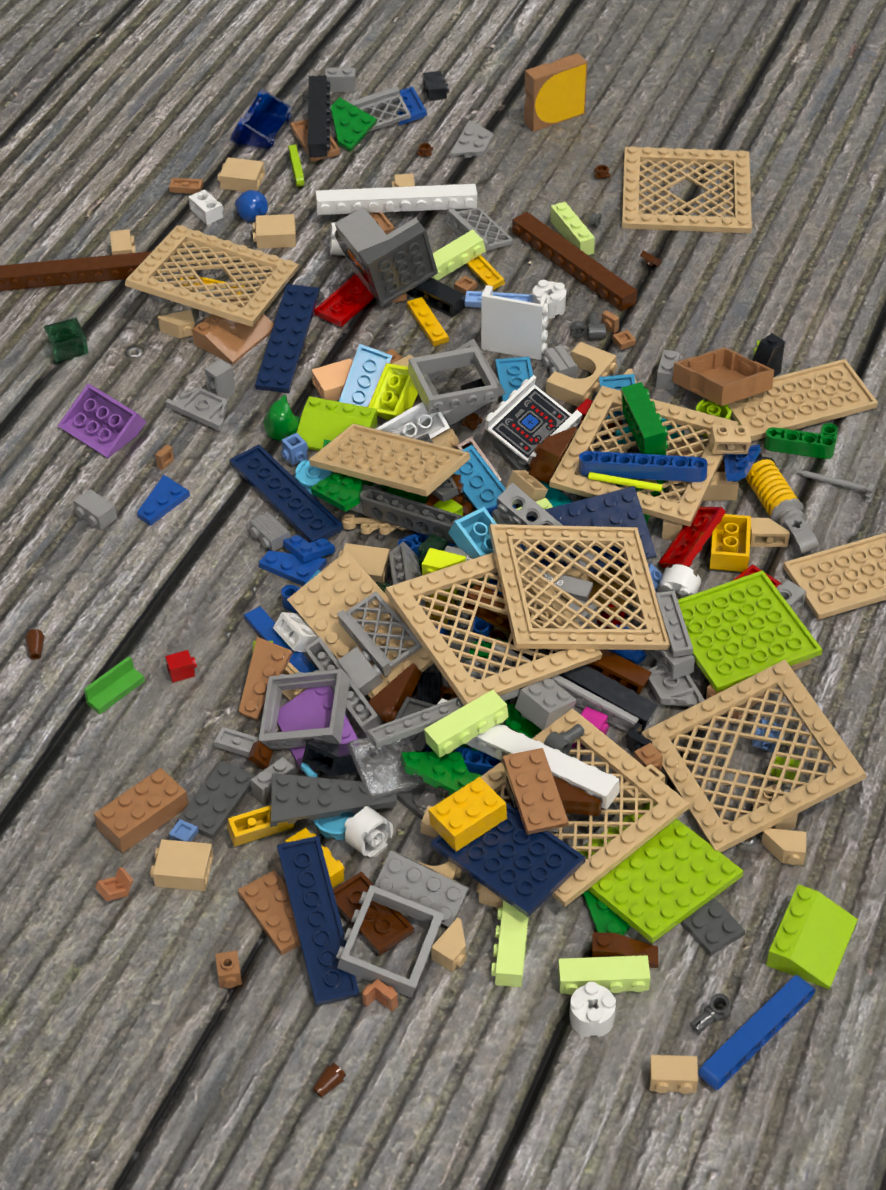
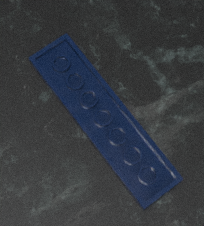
[255,284,320,394]
[229,444,343,543]
[277,836,359,1006]

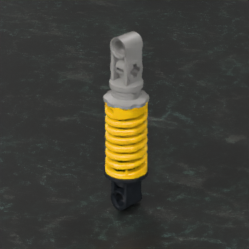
[744,453,819,554]

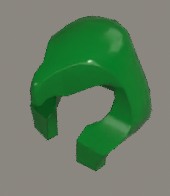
[263,395,301,441]

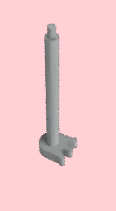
[798,470,876,503]

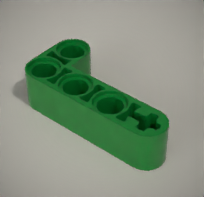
[764,423,838,459]

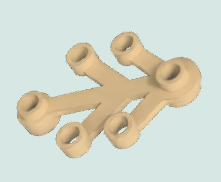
[342,513,409,535]

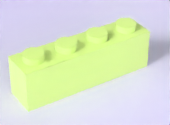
[550,202,595,255]
[431,229,486,281]
[424,690,508,758]
[491,900,529,987]
[558,955,650,995]

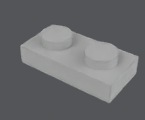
[214,727,259,757]

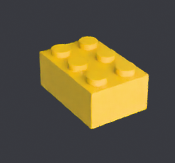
[709,514,751,572]
[428,777,507,852]

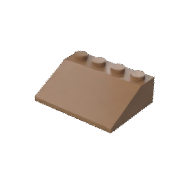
[192,294,274,364]

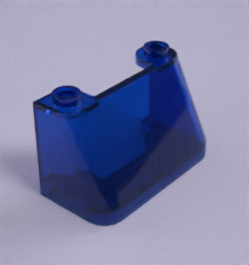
[230,88,293,149]

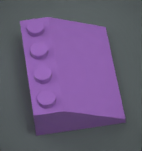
[58,383,146,458]
[277,686,359,773]

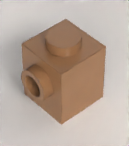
[634,743,663,772]
[215,951,242,988]

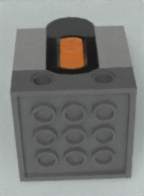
[335,207,438,307]

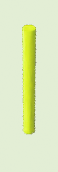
[588,472,663,492]

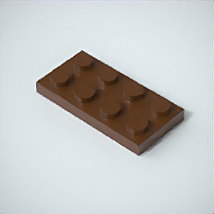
[333,871,414,956]

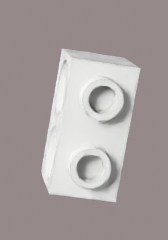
[188,189,223,225]
[273,612,319,652]

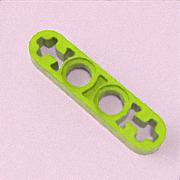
[288,144,305,187]

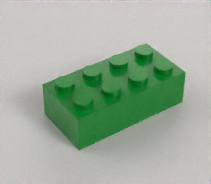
[621,382,668,455]

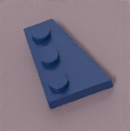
[398,86,427,126]
[724,444,761,482]
[137,475,190,526]
[259,551,327,586]

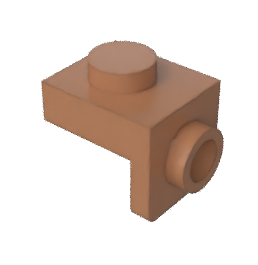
[95,867,133,902]
[362,979,398,1012]

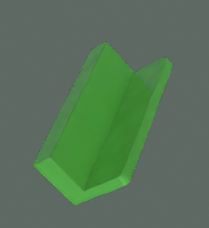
[84,656,145,715]

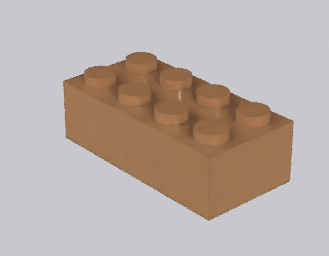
[94,768,188,853]

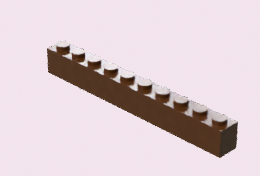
[512,212,637,312]
[0,251,152,291]
[463,584,652,695]

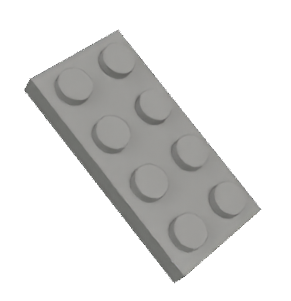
[374,850,470,927]

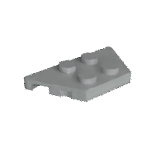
[450,120,494,159]
[165,387,228,431]
[648,663,704,707]

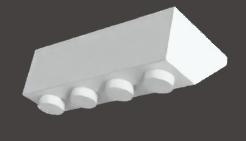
[376,402,450,439]

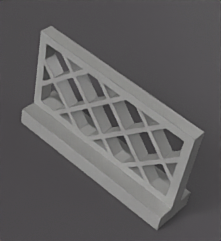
[349,86,411,132]
[445,207,514,256]
[337,591,423,677]

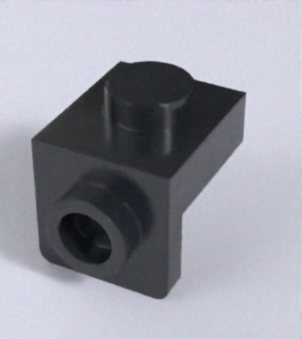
[626,723,652,752]

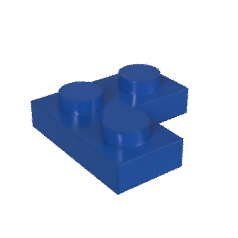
[283,535,335,563]

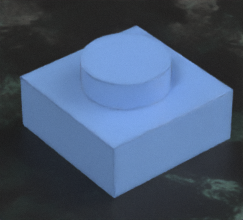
[169,819,198,842]

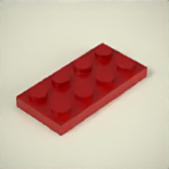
[314,275,374,327]
[658,507,726,568]

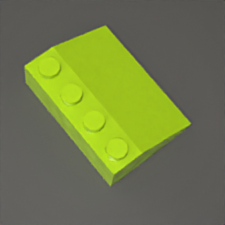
[297,396,378,451]
[766,884,858,990]

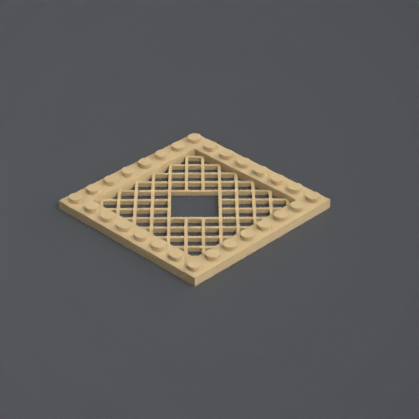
[622,146,752,233]
[125,225,299,327]
[550,386,738,526]
[489,524,670,650]
[385,545,602,706]
[642,660,867,853]
[481,708,689,907]

